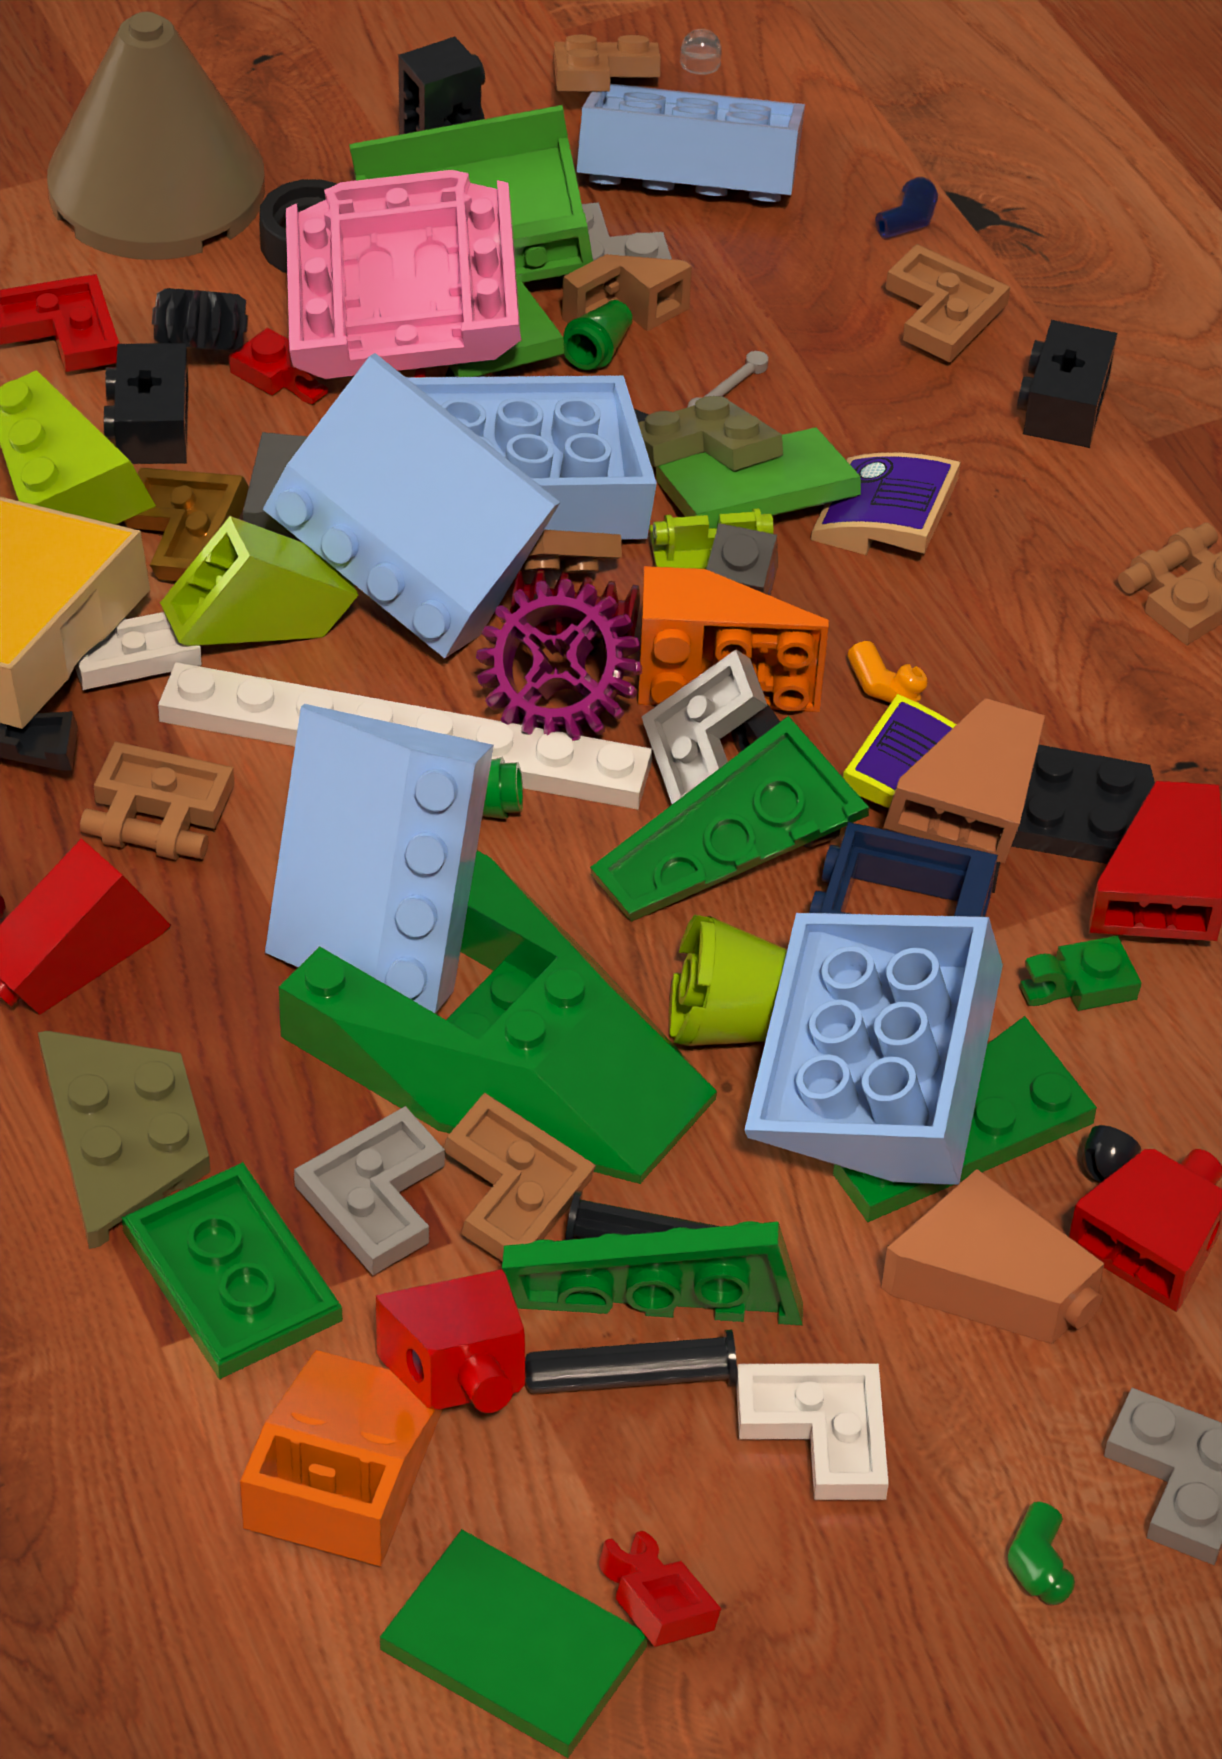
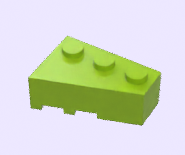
[0,370,156,525]

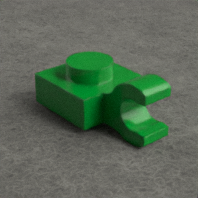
[1019,935,1142,1011]

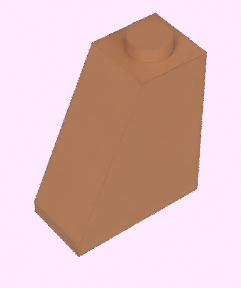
[883,698,1045,864]
[881,1169,1104,1344]

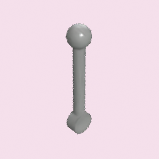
[687,351,768,407]

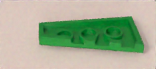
[590,716,869,922]
[833,1016,1097,1222]
[502,1221,803,1326]

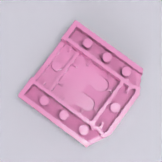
[286,170,521,379]

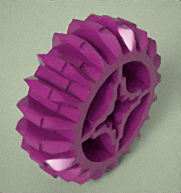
[476,579,643,741]

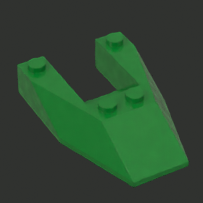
[279,850,717,1184]

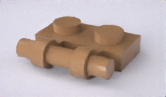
[1118,523,1222,646]
[80,741,234,860]

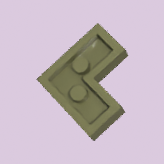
[638,396,783,471]

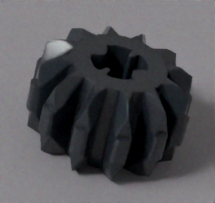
[152,288,249,351]

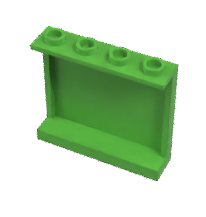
[349,105,593,283]

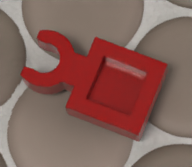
[599,1530,722,1647]

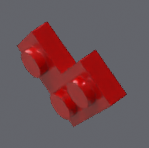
[0,274,120,372]

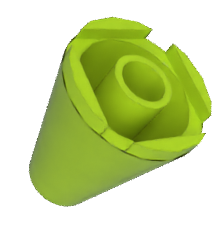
[669,915,787,1046]

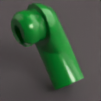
[1008,1501,1075,1605]

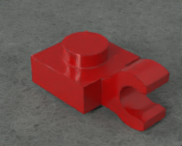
[229,327,328,404]

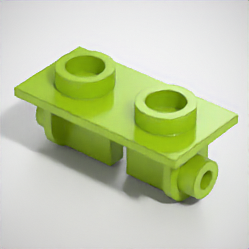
[649,508,774,569]

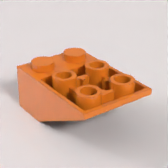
[638,566,829,712]
[240,1350,443,1567]

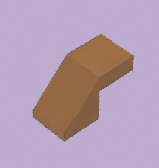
[562,254,692,331]

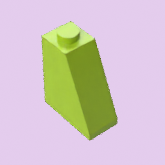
[160,516,358,646]

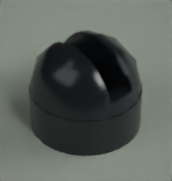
[1082,1125,1141,1182]

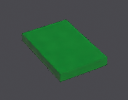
[122,1162,343,1380]
[380,1529,648,1758]

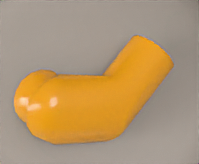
[847,641,928,703]

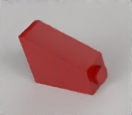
[1089,781,1222,941]
[0,838,171,1015]

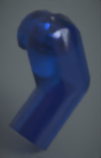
[875,177,938,239]

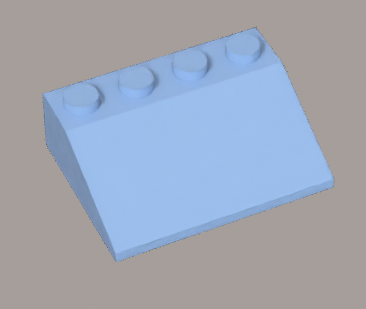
[577,84,805,202]
[263,353,561,658]
[407,376,657,540]
[265,704,494,1014]
[744,913,1003,1185]

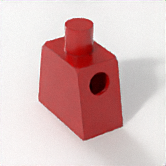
[1069,1149,1222,1312]
[376,1269,525,1413]

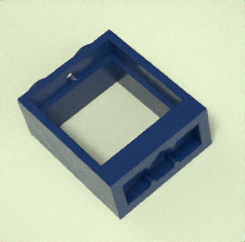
[809,822,998,917]

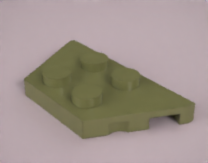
[38,1031,210,1249]

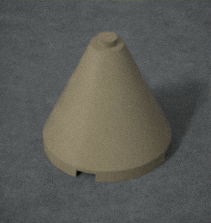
[47,12,265,260]

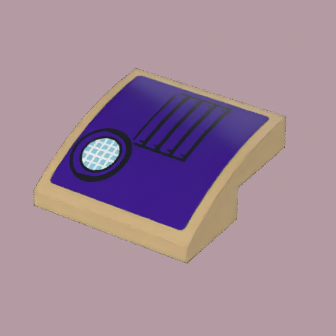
[811,452,961,555]

